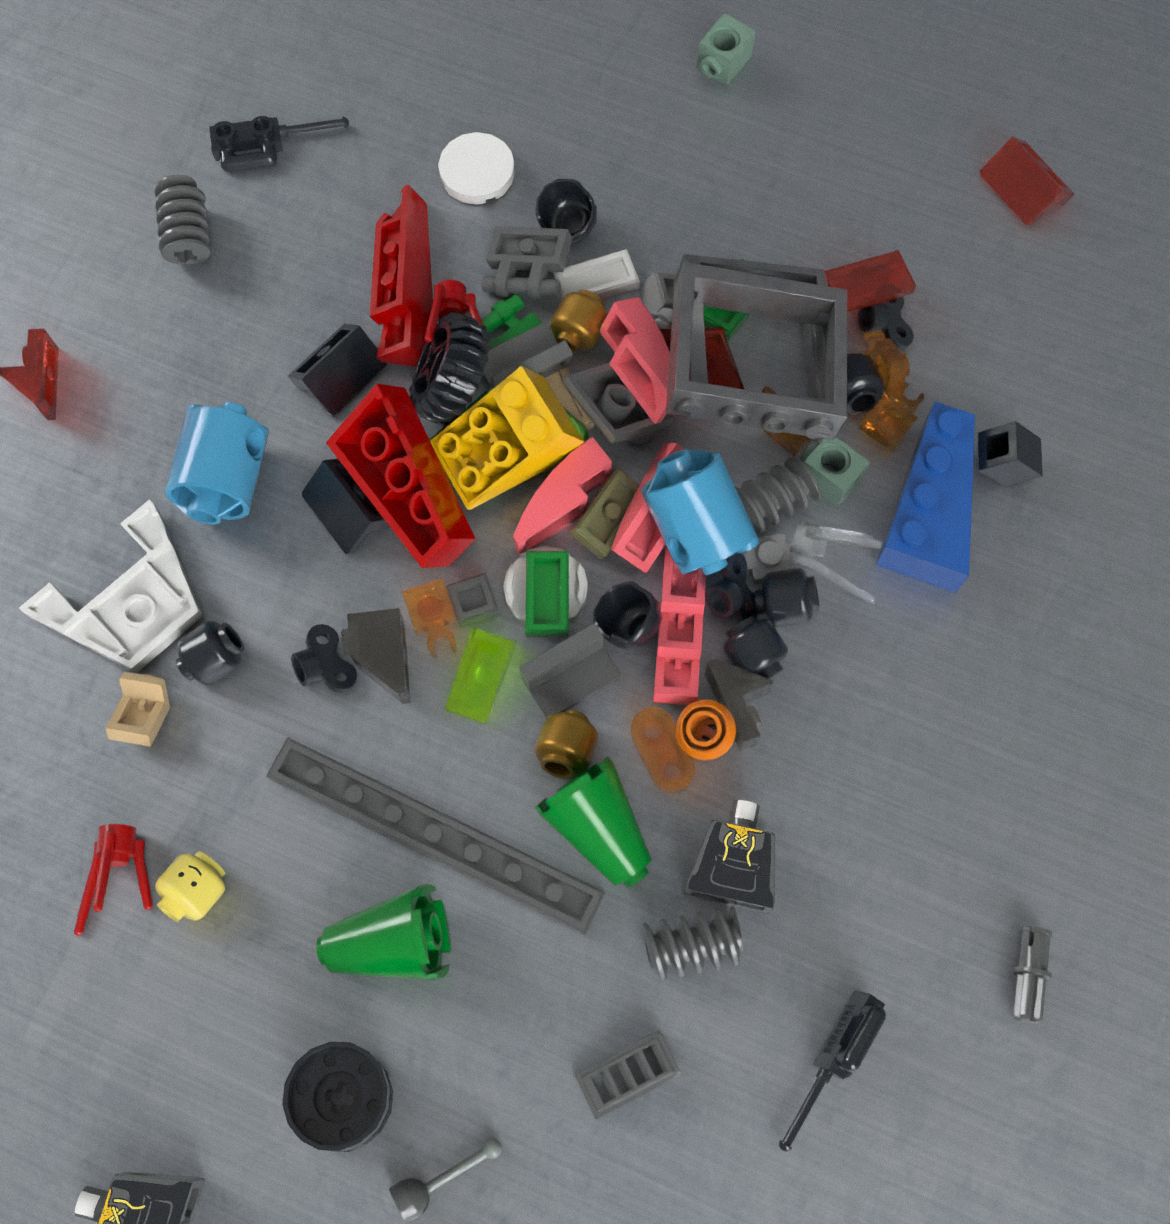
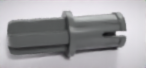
[1013,926,1052,1024]

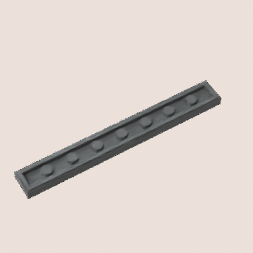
[266,737,605,935]

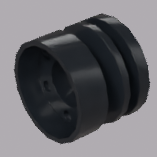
[282,1042,393,1152]

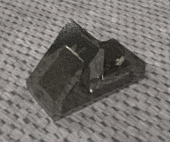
[704,659,774,752]

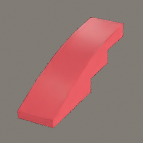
[653,544,706,705]

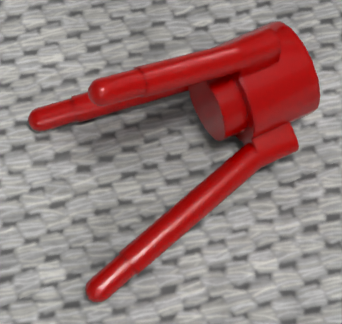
[425,280,491,349]
[74,824,153,936]

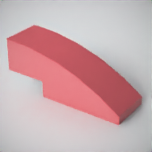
[599,297,670,424]
[513,437,612,557]
[611,443,684,574]

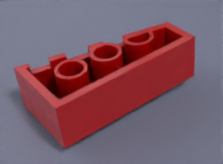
[326,383,476,568]

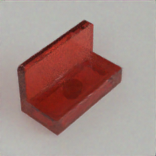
[980,136,1075,225]
[824,250,916,312]

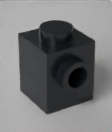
[978,421,1043,487]

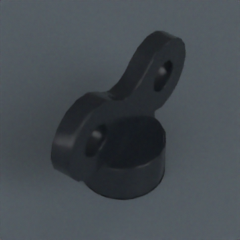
[858,285,914,349]
[705,553,758,622]
[291,624,357,693]

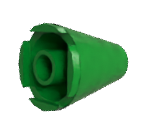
[535,756,652,888]
[316,884,451,980]

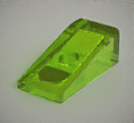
[445,627,517,724]

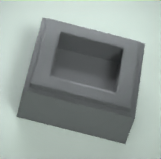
[446,572,500,628]

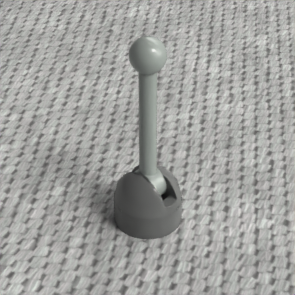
[389,1138,502,1224]

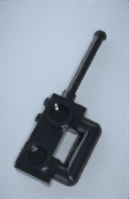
[209,116,349,172]
[779,991,886,1152]

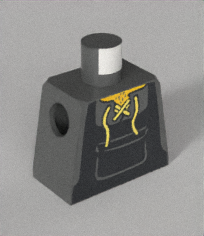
[684,800,775,913]
[75,1172,205,1224]

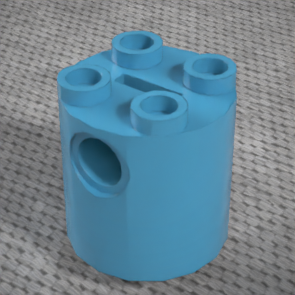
[165,402,269,524]
[641,449,760,575]

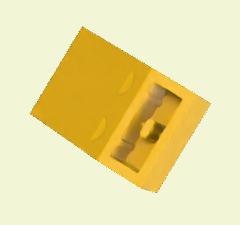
[430,366,585,510]

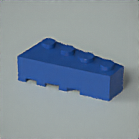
[876,401,975,593]

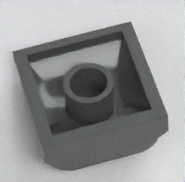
[563,363,674,444]

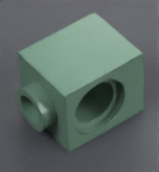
[697,13,756,86]
[800,436,870,507]

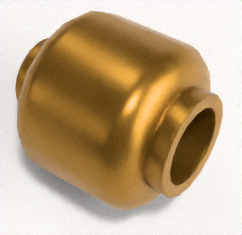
[550,289,608,352]
[534,710,598,779]

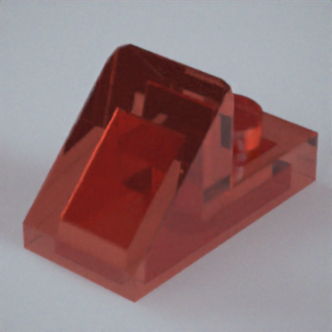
[0,328,59,420]

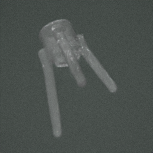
[790,520,882,604]

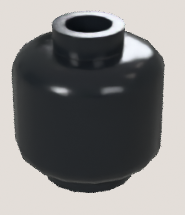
[847,353,885,415]
[755,568,820,627]
[723,615,788,683]
[176,621,244,685]

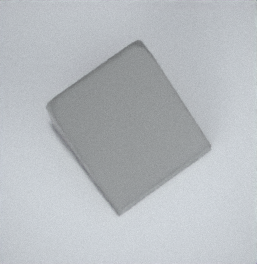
[640,272,675,313]

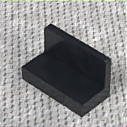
[288,323,387,415]
[302,458,391,554]

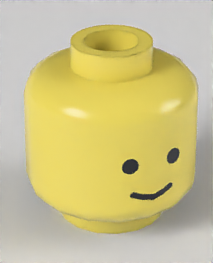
[155,851,225,922]

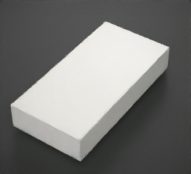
[553,249,640,300]

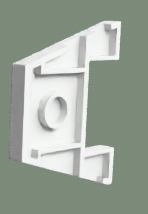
[19,499,203,673]

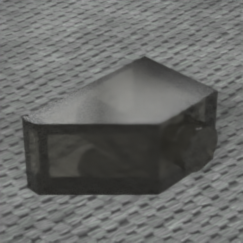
[341,608,411,704]

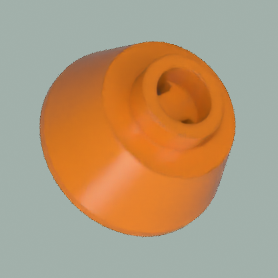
[676,700,736,760]

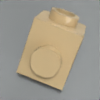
[105,672,170,747]

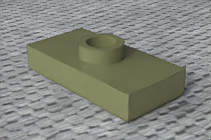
[569,467,639,559]

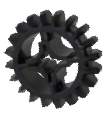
[409,312,490,425]

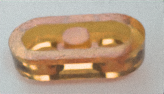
[631,707,695,793]

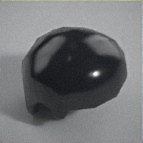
[535,179,597,244]
[593,581,662,650]

